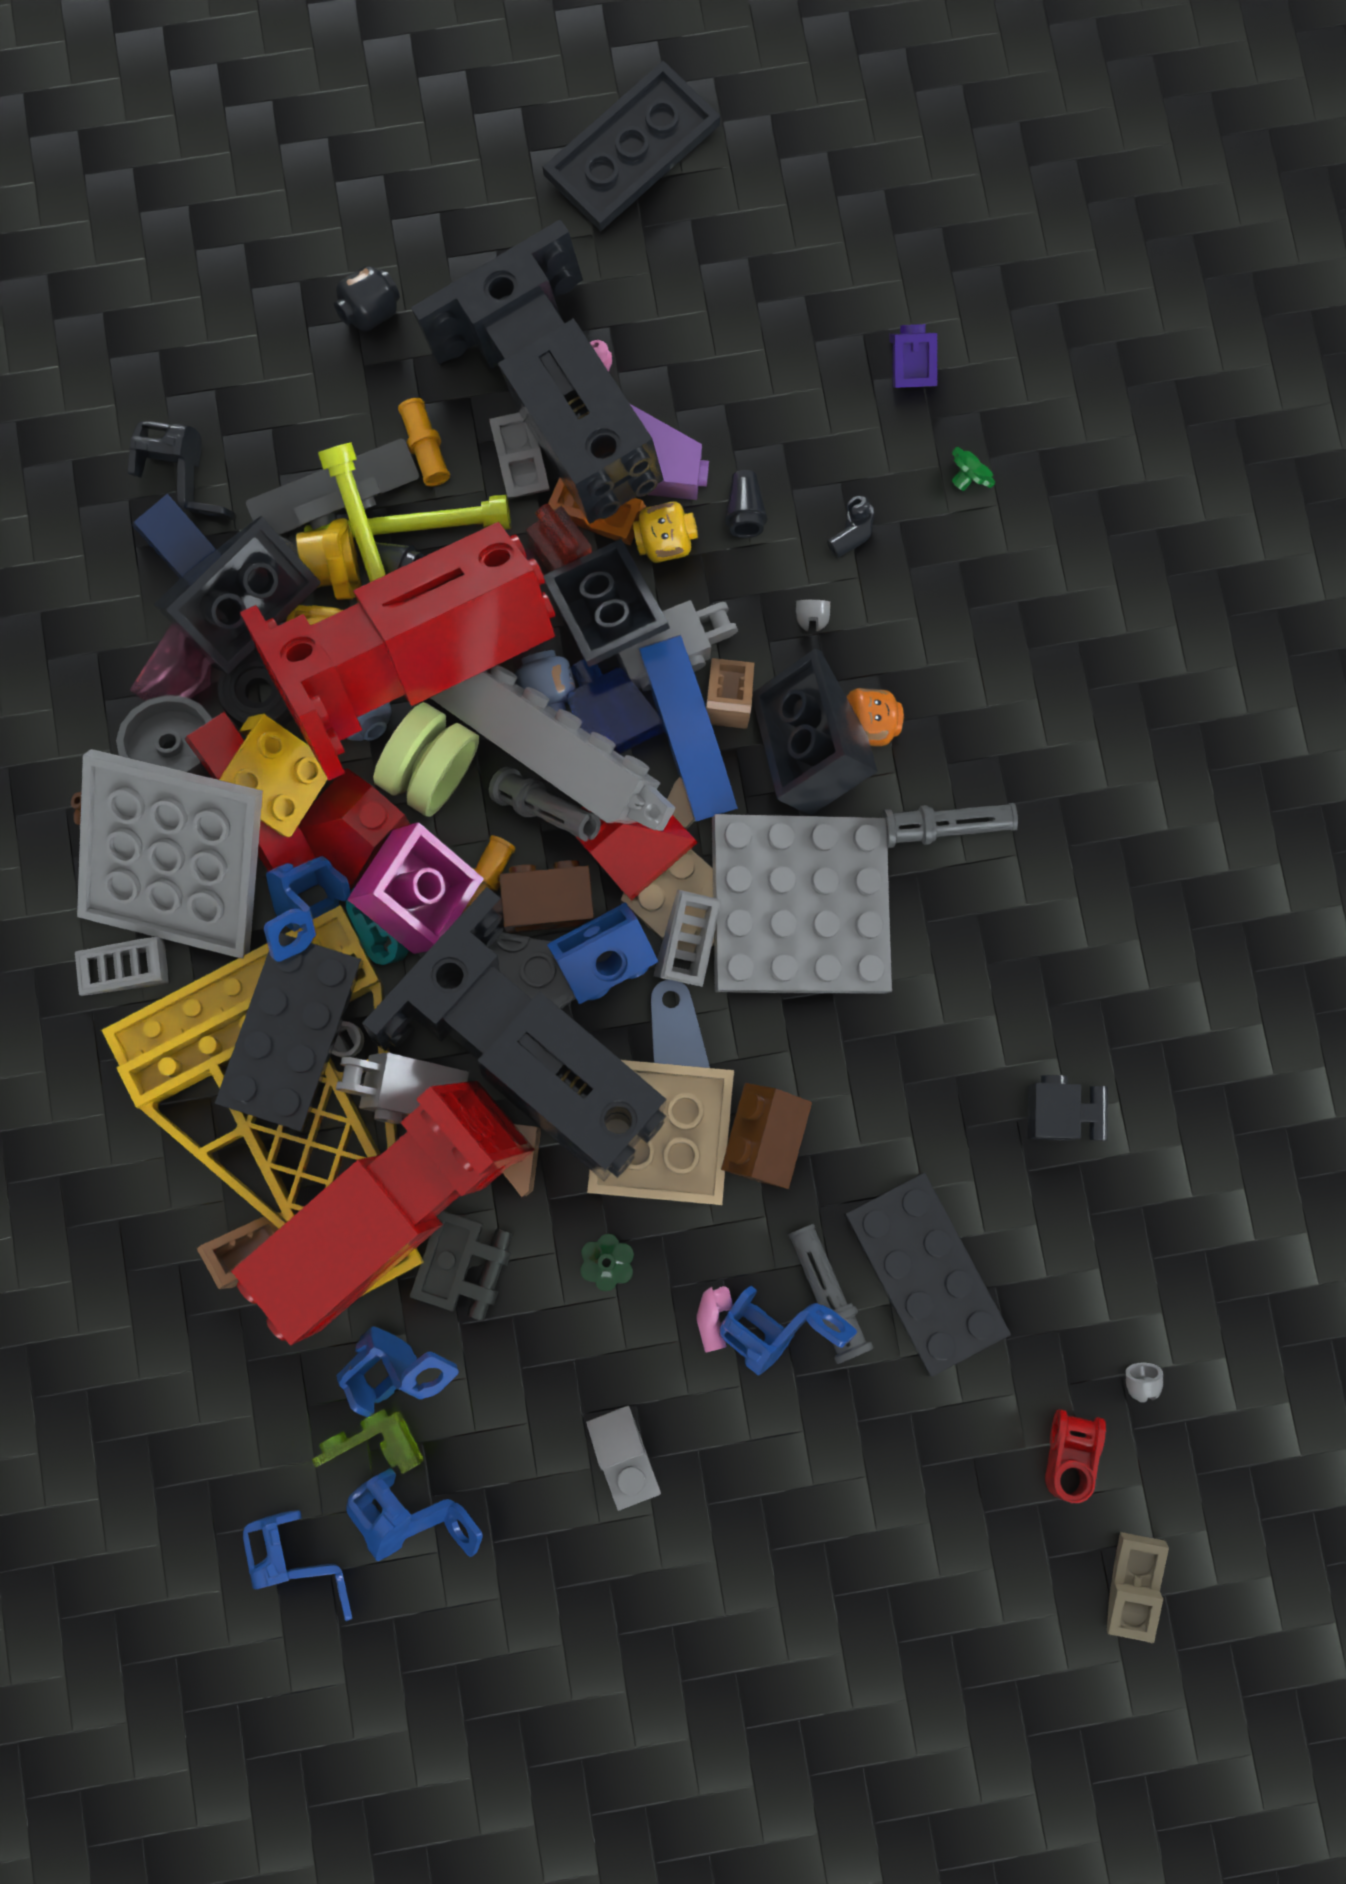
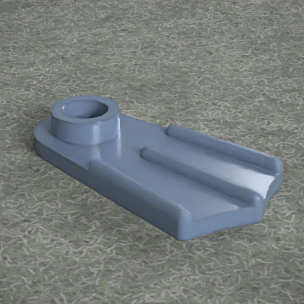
[651,980,710,1068]

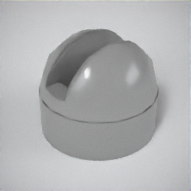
[796,600,831,631]
[332,1021,365,1058]
[1126,1363,1163,1402]

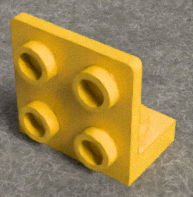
[219,714,327,837]

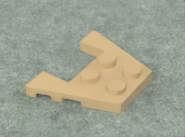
[621,777,714,961]

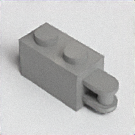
[615,600,738,691]
[336,1052,469,1124]

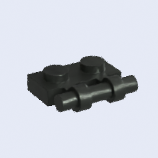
[410,1211,513,1321]

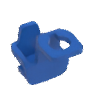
[264,856,351,962]
[720,1286,857,1376]
[336,1326,459,1417]
[346,1468,483,1561]
[243,1510,352,1621]

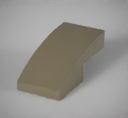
[1107,1532,1169,1643]

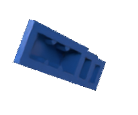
[638,635,737,822]

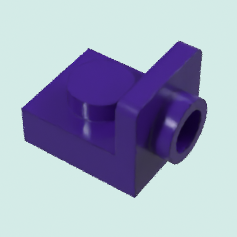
[889,324,937,388]

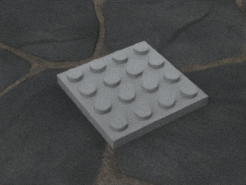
[77,749,263,959]
[712,814,892,994]

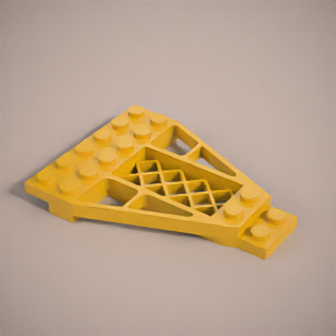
[102,905,424,1297]

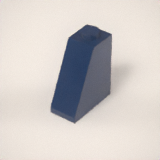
[131,493,216,578]

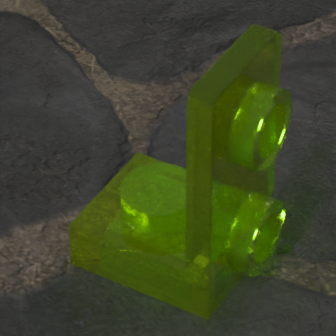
[312,1409,424,1474]

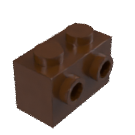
[500,860,594,933]
[721,1083,812,1189]

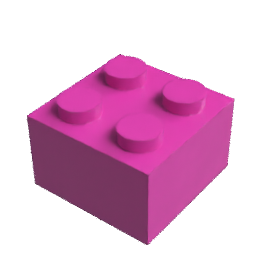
[347,822,484,954]

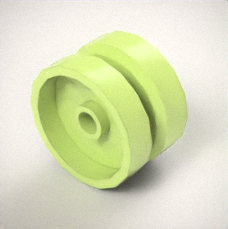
[373,702,479,817]

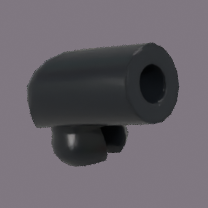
[827,496,875,558]

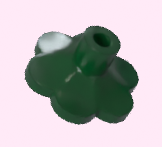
[580,1234,634,1291]

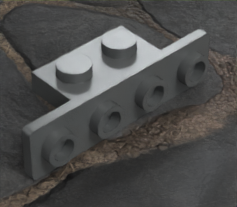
[246,438,419,535]

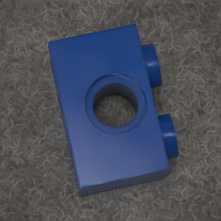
[547,902,659,1004]

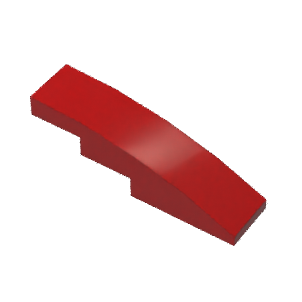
[185,712,316,871]

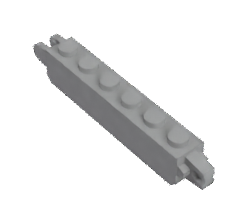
[430,665,675,831]

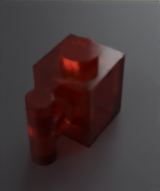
[526,504,592,572]

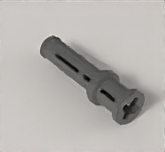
[489,767,601,841]
[882,803,1018,848]
[788,1224,874,1364]

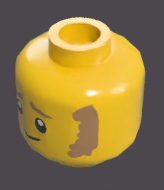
[633,501,698,563]

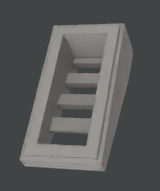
[654,890,722,987]
[75,937,169,996]

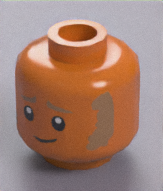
[847,688,904,746]

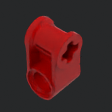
[1045,1409,1106,1503]

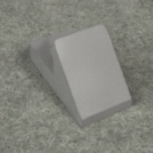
[586,1405,661,1511]

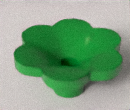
[952,447,995,491]

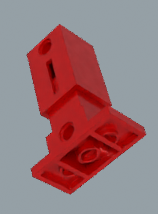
[240,522,555,781]
[231,1081,535,1345]

